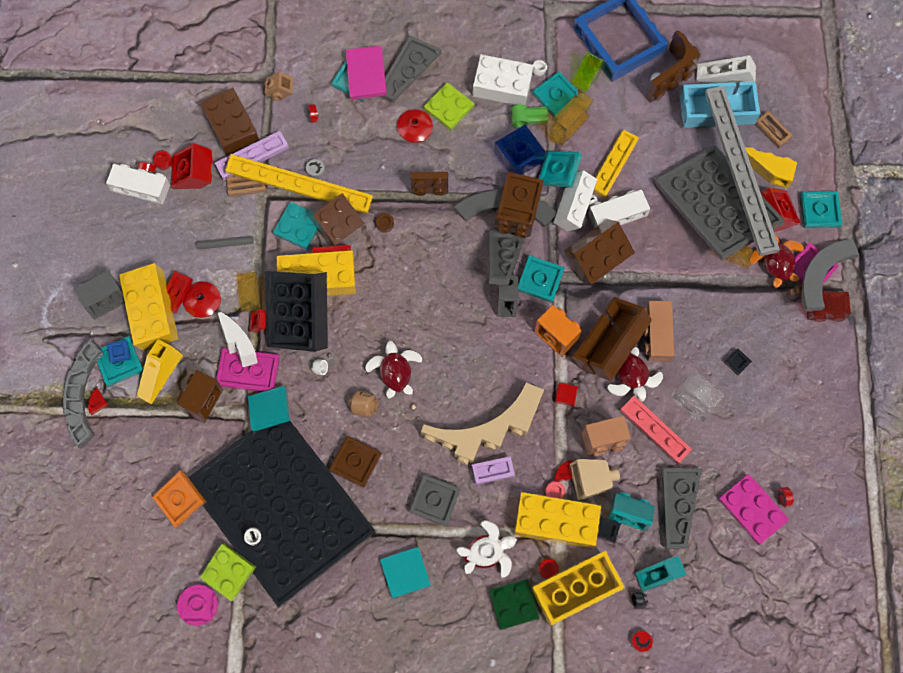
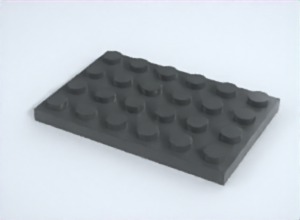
[655,145,784,261]

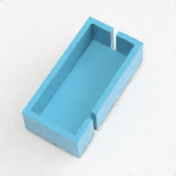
[679,81,760,128]

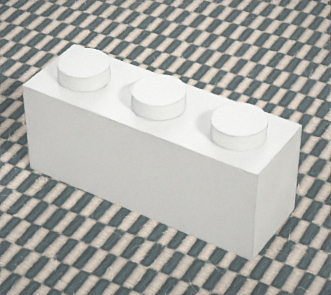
[106,164,170,205]
[553,170,597,231]
[588,190,650,229]

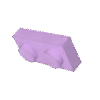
[472,456,515,485]

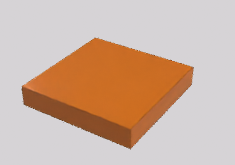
[152,471,206,528]

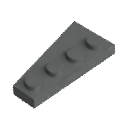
[379,36,442,103]
[489,230,526,285]
[662,468,703,549]

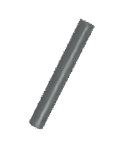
[197,236,254,249]

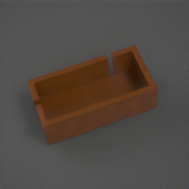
[573,297,652,381]

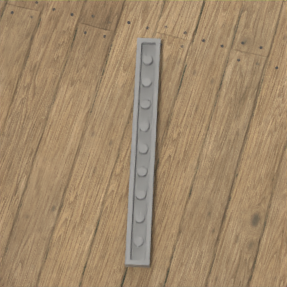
[705,86,780,256]

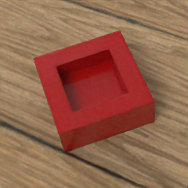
[249,309,266,333]
[555,383,578,407]

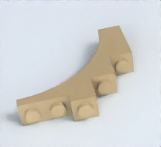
[421,383,544,465]

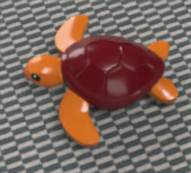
[749,233,804,288]

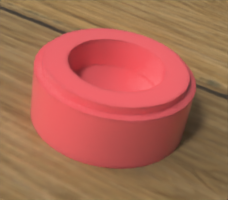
[545,481,565,499]

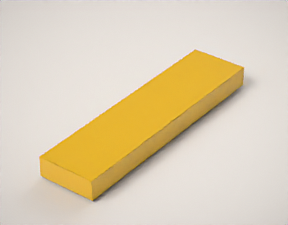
[593,130,639,198]

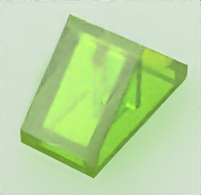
[571,52,603,92]

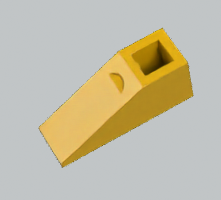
[745,147,797,189]
[137,339,183,404]

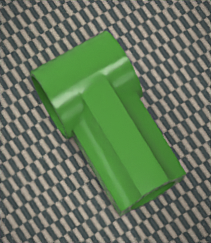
[511,104,548,128]

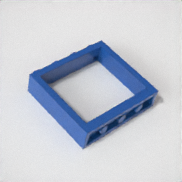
[573,0,668,82]

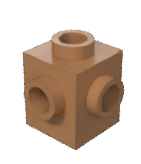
[265,71,294,101]

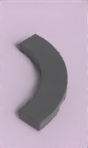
[454,190,557,227]
[801,239,859,311]
[63,339,104,449]

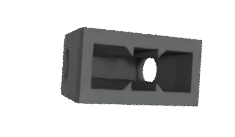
[497,271,518,317]

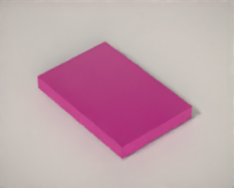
[346,46,387,100]
[216,348,280,392]

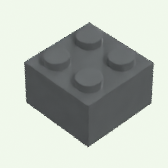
[74,270,125,320]

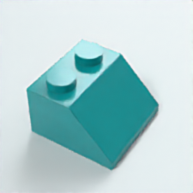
[607,492,655,532]

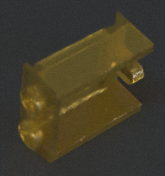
[548,88,594,146]

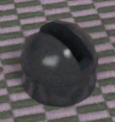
[631,592,648,609]

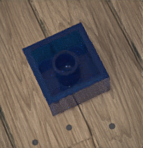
[494,124,546,175]

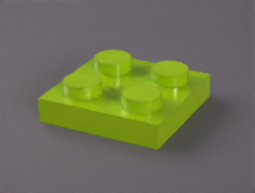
[424,82,475,131]
[200,543,256,601]

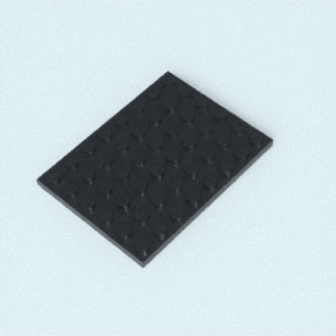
[188,421,376,608]

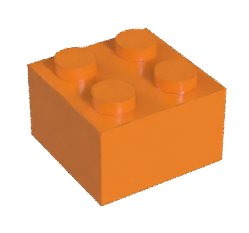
[534,305,582,357]

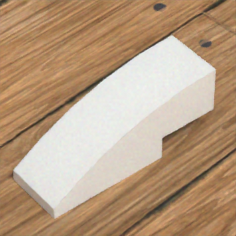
[218,312,258,367]

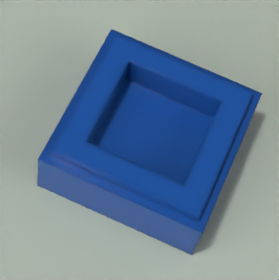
[107,340,131,364]

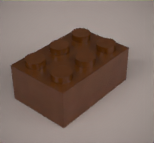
[200,88,259,156]
[564,219,635,285]

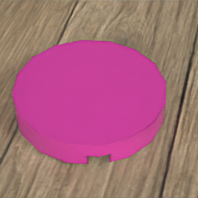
[177,584,219,626]

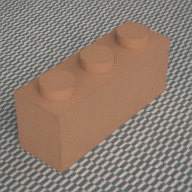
[644,301,674,362]

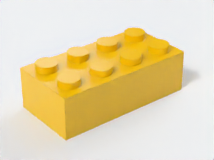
[277,251,356,296]
[119,263,179,351]
[514,492,601,549]
[531,551,625,626]

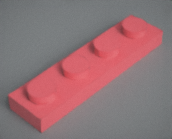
[620,396,692,464]

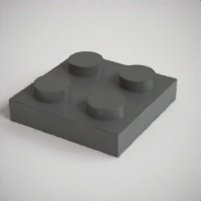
[410,475,461,527]

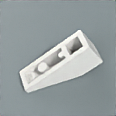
[697,56,756,85]

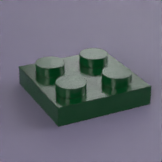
[489,579,540,630]

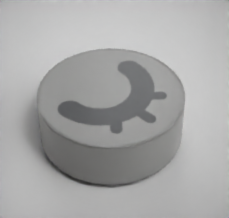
[306,159,325,178]

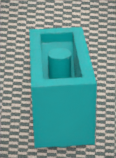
[635,556,687,592]

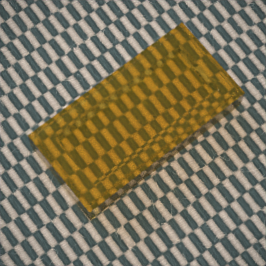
[237,272,261,312]

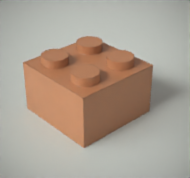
[581,416,631,458]

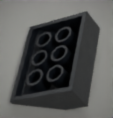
[265,271,328,352]

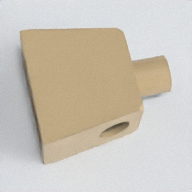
[570,459,620,501]

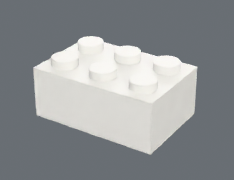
[473,55,534,105]

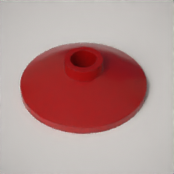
[397,109,433,143]
[183,282,221,318]

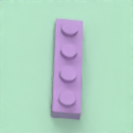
[215,131,289,180]

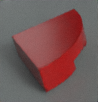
[88,388,108,415]
[555,460,573,482]

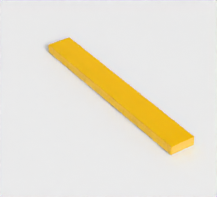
[225,154,373,214]

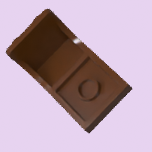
[646,30,701,103]
[494,172,544,238]

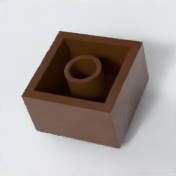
[309,193,365,246]
[177,370,223,424]

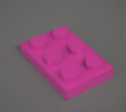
[718,474,790,546]

